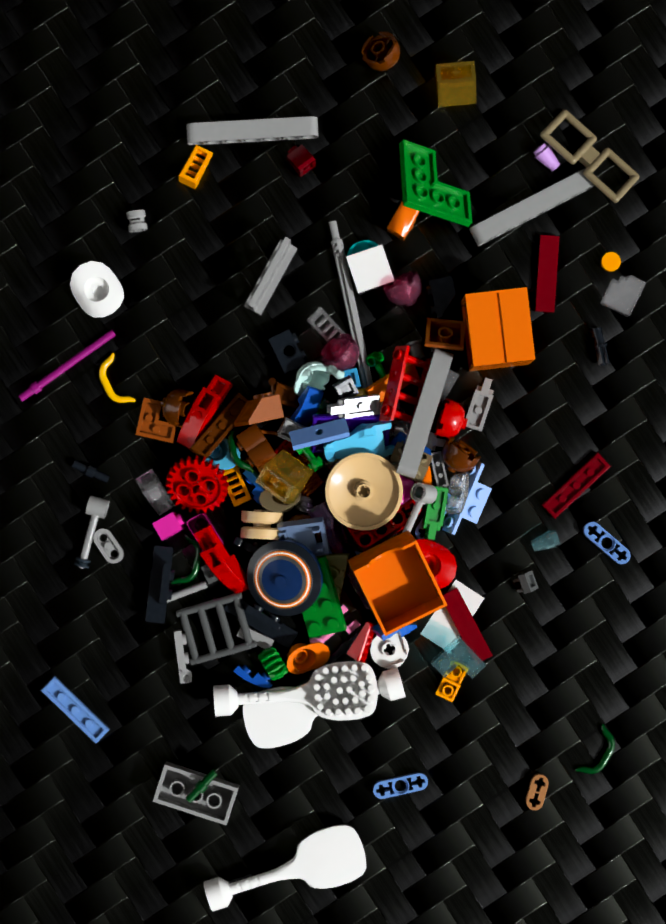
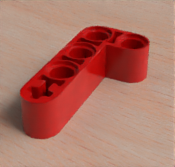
[346,499,422,551]

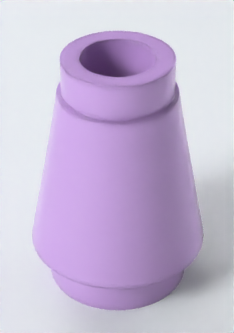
[533,143,560,172]

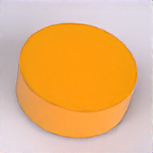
[601,252,621,272]

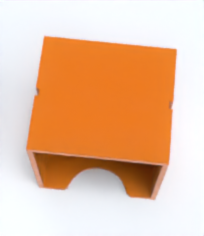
[461,287,535,372]
[347,530,448,636]

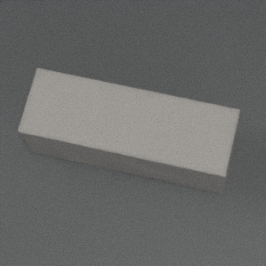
[431,451,449,487]
[237,627,274,649]

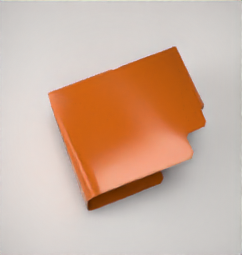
[387,201,419,240]

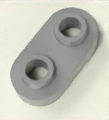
[93,528,124,564]

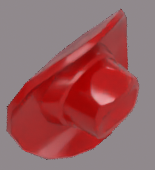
[417,539,457,589]

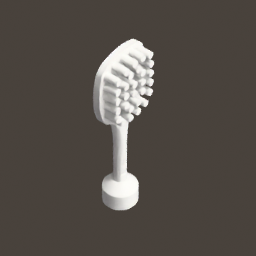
[213,661,378,721]
[243,667,406,748]
[204,825,366,912]

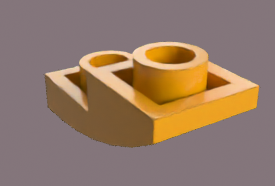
[435,657,469,703]

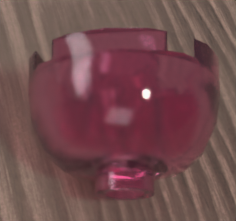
[383,271,422,307]
[321,334,360,371]

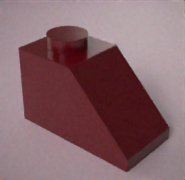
[287,145,316,177]

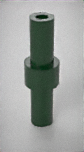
[185,769,218,803]

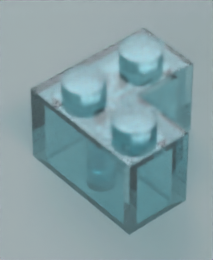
[431,635,486,679]

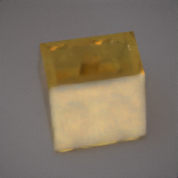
[435,61,476,107]
[255,450,313,504]

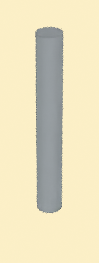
[167,581,208,603]

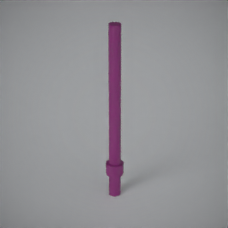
[18,329,116,402]

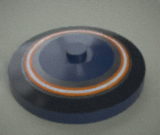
[246,539,323,616]

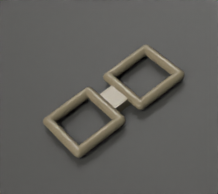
[540,110,640,203]

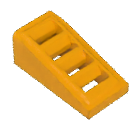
[179,145,213,189]
[223,465,252,507]

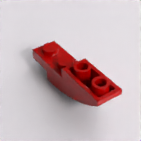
[177,375,233,449]
[193,524,249,593]

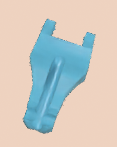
[323,421,395,462]

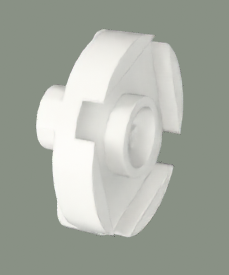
[370,633,409,669]

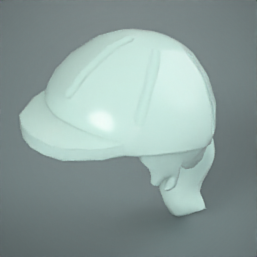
[294,361,345,396]

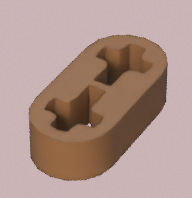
[525,773,549,810]

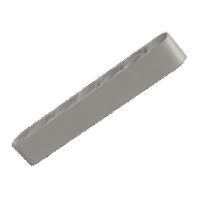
[186,116,319,145]
[469,169,595,246]
[396,348,454,479]

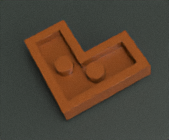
[135,398,177,443]

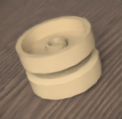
[240,509,284,540]

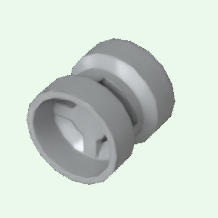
[126,210,148,232]

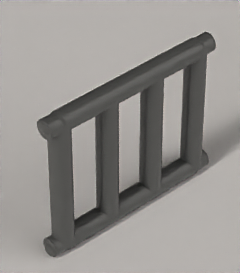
[175,592,257,665]

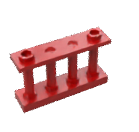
[379,345,431,425]

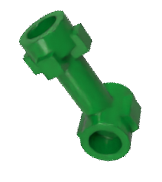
[366,351,387,379]
[296,446,324,472]

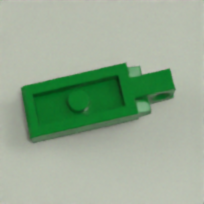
[422,486,449,540]

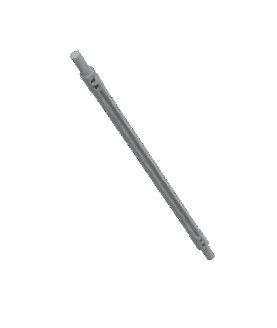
[329,221,390,461]

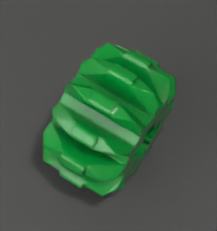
[258,647,288,681]

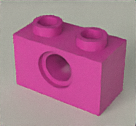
[152,512,186,540]

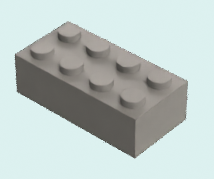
[153,762,240,825]

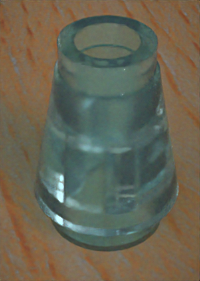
[531,530,561,551]

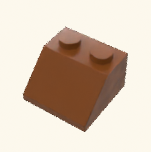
[424,317,465,351]
[234,392,284,427]

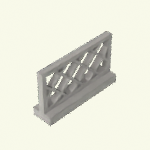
[244,237,297,315]

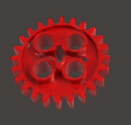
[166,455,229,514]

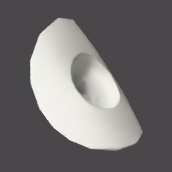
[70,261,124,318]

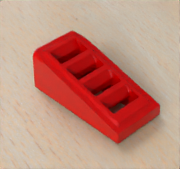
[347,622,376,663]

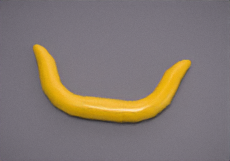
[99,353,136,403]

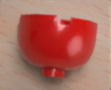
[434,398,468,438]

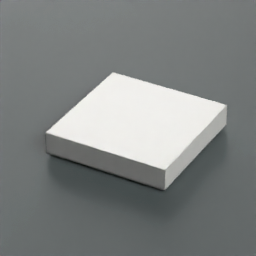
[346,245,395,294]

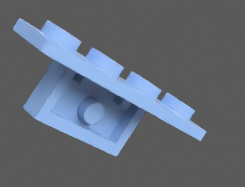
[442,462,492,535]

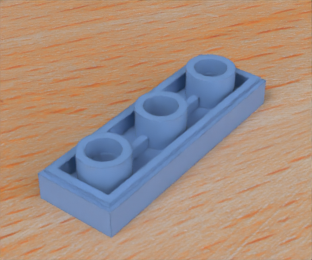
[289,418,350,451]

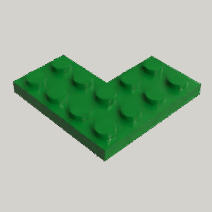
[399,139,472,227]
[264,555,347,638]

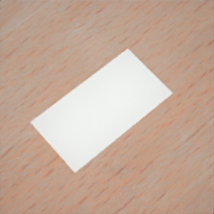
[421,580,484,652]

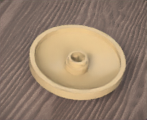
[325,452,403,530]

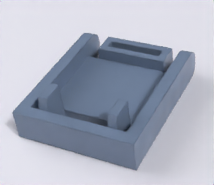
[277,517,330,556]

